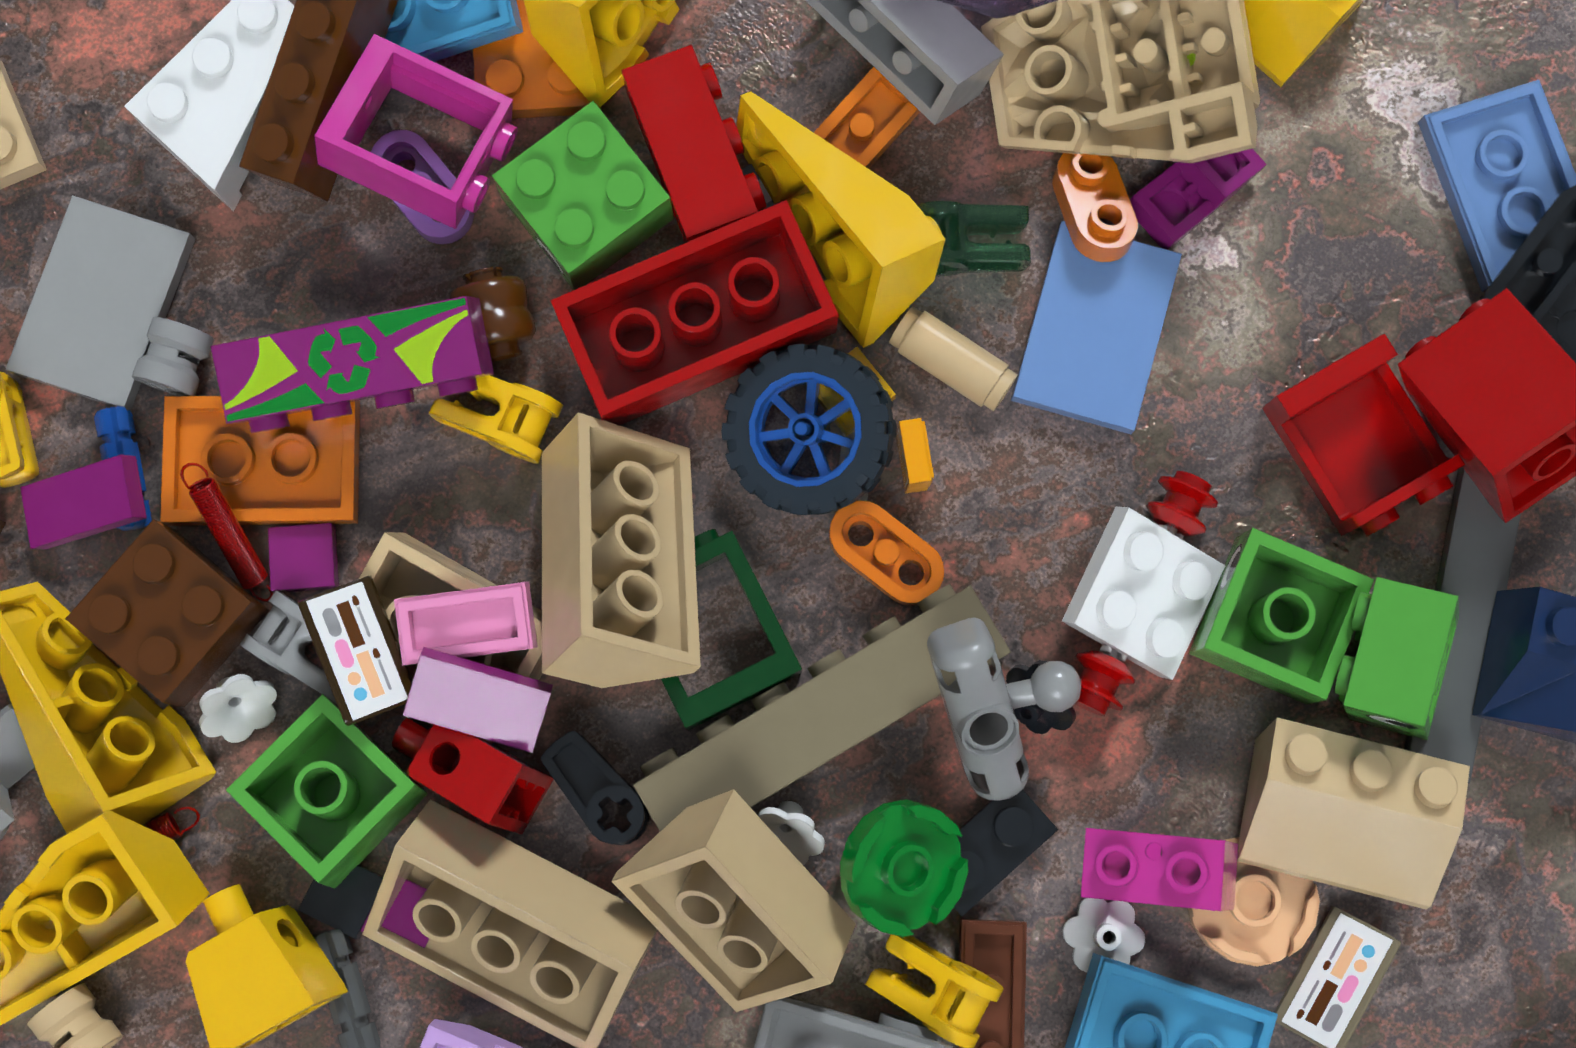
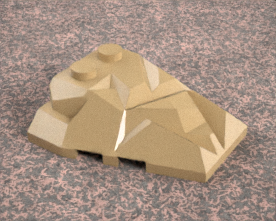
[981,0,1260,163]

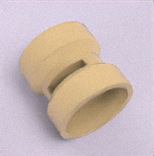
[27,983,123,1048]

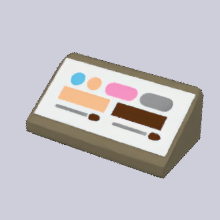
[1274,906,1401,1048]

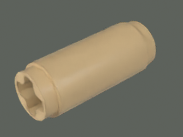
[889,306,1018,412]

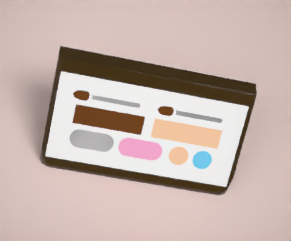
[298,575,413,726]

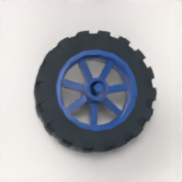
[721,344,897,515]

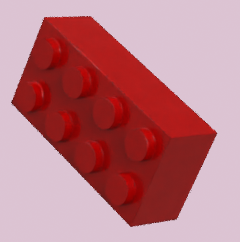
[550,200,839,426]

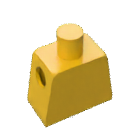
[185,884,348,1048]

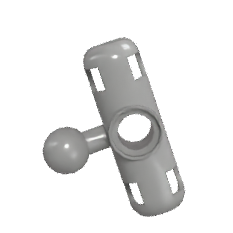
[927,618,1081,801]

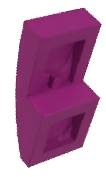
[1130,149,1267,250]

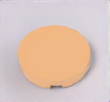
[1188,837,1320,967]

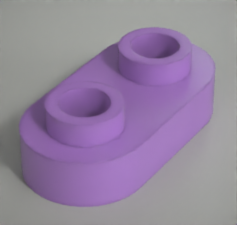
[371,130,474,244]

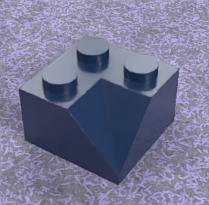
[1472,587,1576,744]

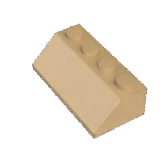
[542,412,701,688]
[362,799,657,1048]

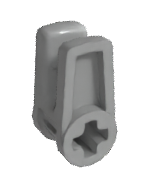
[240,590,336,703]

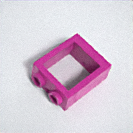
[315,34,518,229]
[1081,828,1238,911]

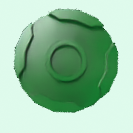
[840,799,968,937]

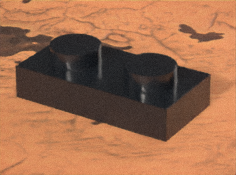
[953,790,1058,916]

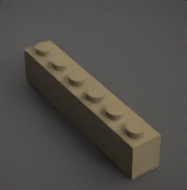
[633,584,1011,831]

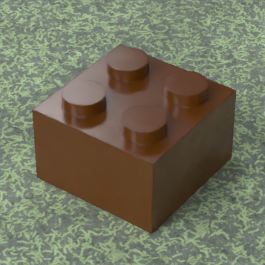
[65,519,269,708]

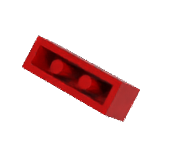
[621,44,766,243]

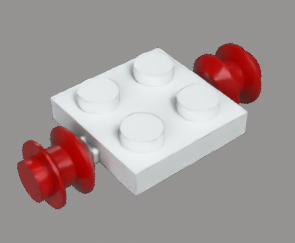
[1062,471,1225,716]

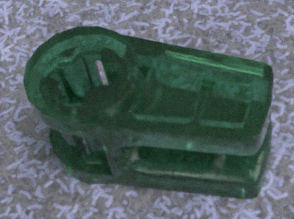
[917,201,1031,277]

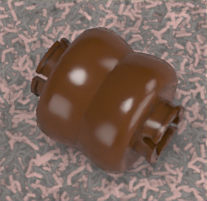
[449,267,536,362]

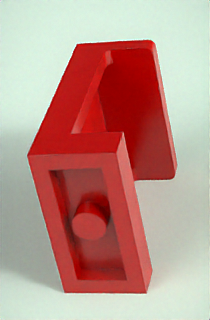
[1262,333,1465,537]

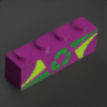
[210,296,494,433]

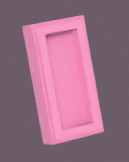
[394,581,538,666]

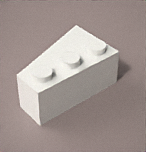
[125,0,294,212]

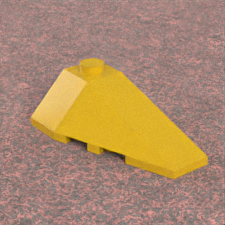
[736,91,946,348]

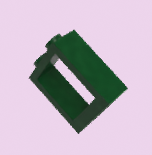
[661,529,802,731]

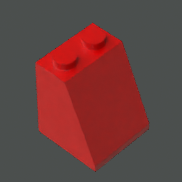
[1398,288,1576,524]

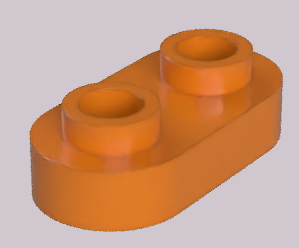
[1052,153,1138,262]
[829,500,944,606]

